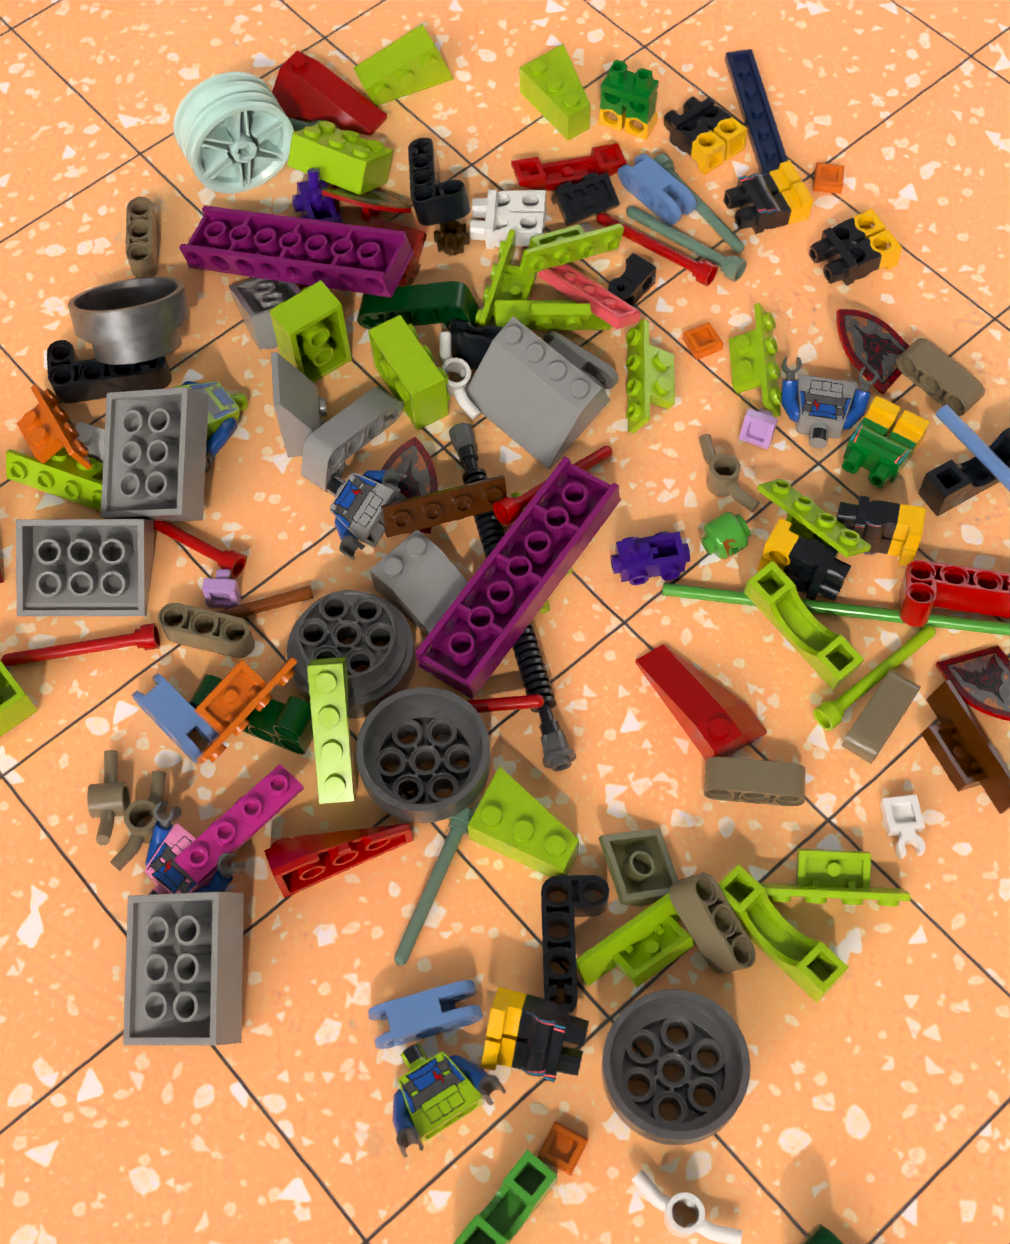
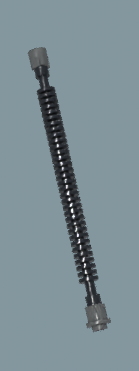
[449,423,576,772]

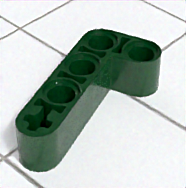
[357,281,479,331]
[189,674,313,755]

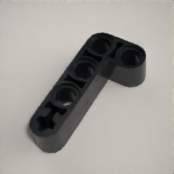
[408,137,471,226]
[47,340,172,404]
[541,875,610,1016]

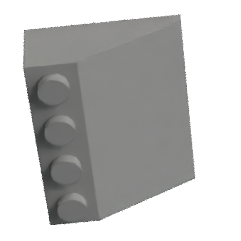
[466,317,610,470]
[101,387,209,521]
[16,519,154,616]
[123,892,244,1045]

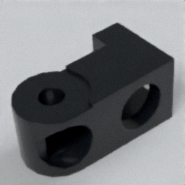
[608,253,656,307]

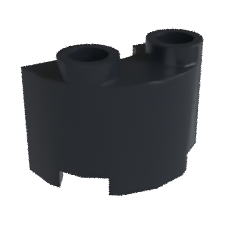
[449,318,504,370]

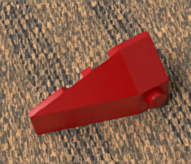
[272,51,387,136]
[635,644,767,760]
[264,823,414,898]

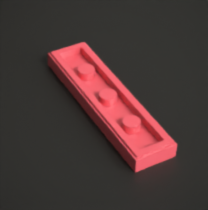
[538,264,641,330]

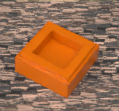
[813,163,845,194]
[682,322,724,361]
[537,1121,589,1176]

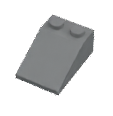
[229,278,301,350]
[271,352,327,458]
[370,530,471,635]

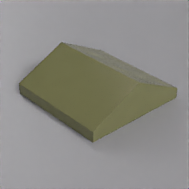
[598,828,678,907]

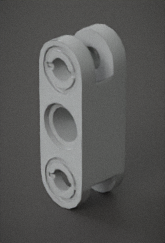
[543,331,619,393]

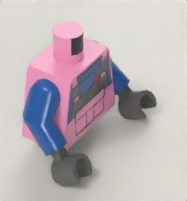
[144,800,245,895]

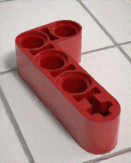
[899,560,1010,627]

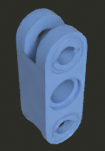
[618,153,696,226]
[131,673,218,764]
[368,980,483,1049]

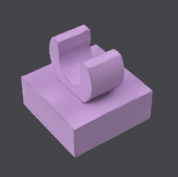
[739,408,778,450]
[202,569,241,608]

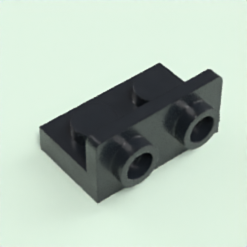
[551,172,620,226]

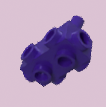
[292,168,343,223]
[610,532,690,585]

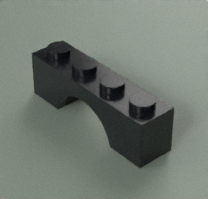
[918,427,1010,517]

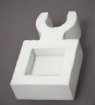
[880,794,925,859]

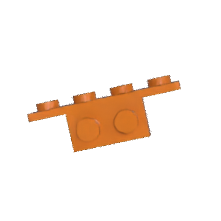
[16,384,93,470]
[193,657,298,764]

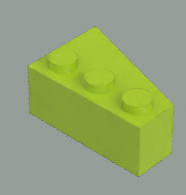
[353,24,454,106]
[519,44,591,141]
[468,766,579,877]

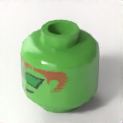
[700,512,751,560]

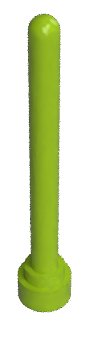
[813,625,936,731]

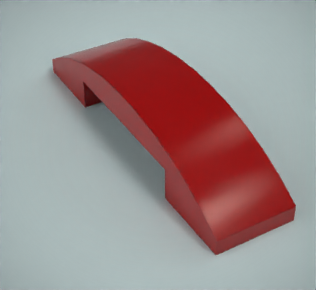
[511,143,627,191]

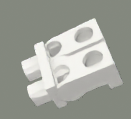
[469,190,547,249]

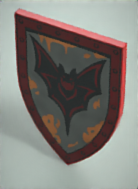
[322,185,412,221]
[836,309,909,395]
[381,437,438,534]
[936,645,1010,721]

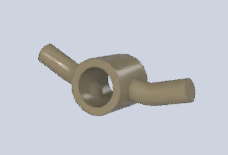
[699,434,760,512]
[87,750,130,846]
[110,770,166,871]

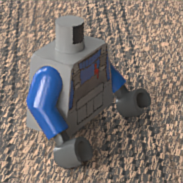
[781,357,878,448]
[327,468,407,560]

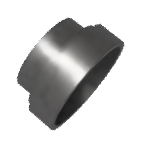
[68,277,190,365]
[287,590,416,718]
[356,687,491,823]
[601,989,750,1145]

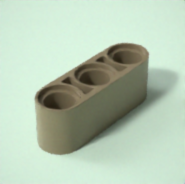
[126,197,158,278]
[896,338,985,416]
[158,603,255,658]
[841,669,921,764]
[704,757,806,806]
[669,872,756,974]

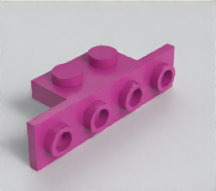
[174,764,304,885]

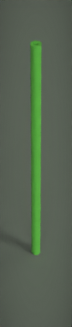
[662,583,1010,636]

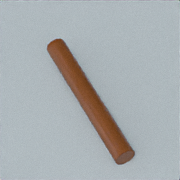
[216,586,314,618]

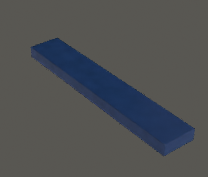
[725,49,788,174]

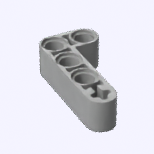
[301,387,404,492]

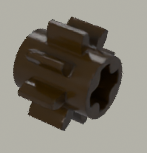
[434,220,470,256]

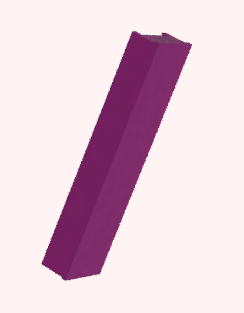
[179,205,414,298]
[415,456,621,700]

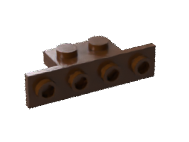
[381,475,507,538]
[921,680,1010,814]

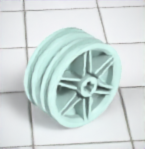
[173,72,294,194]

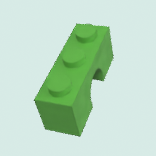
[453,1149,558,1244]

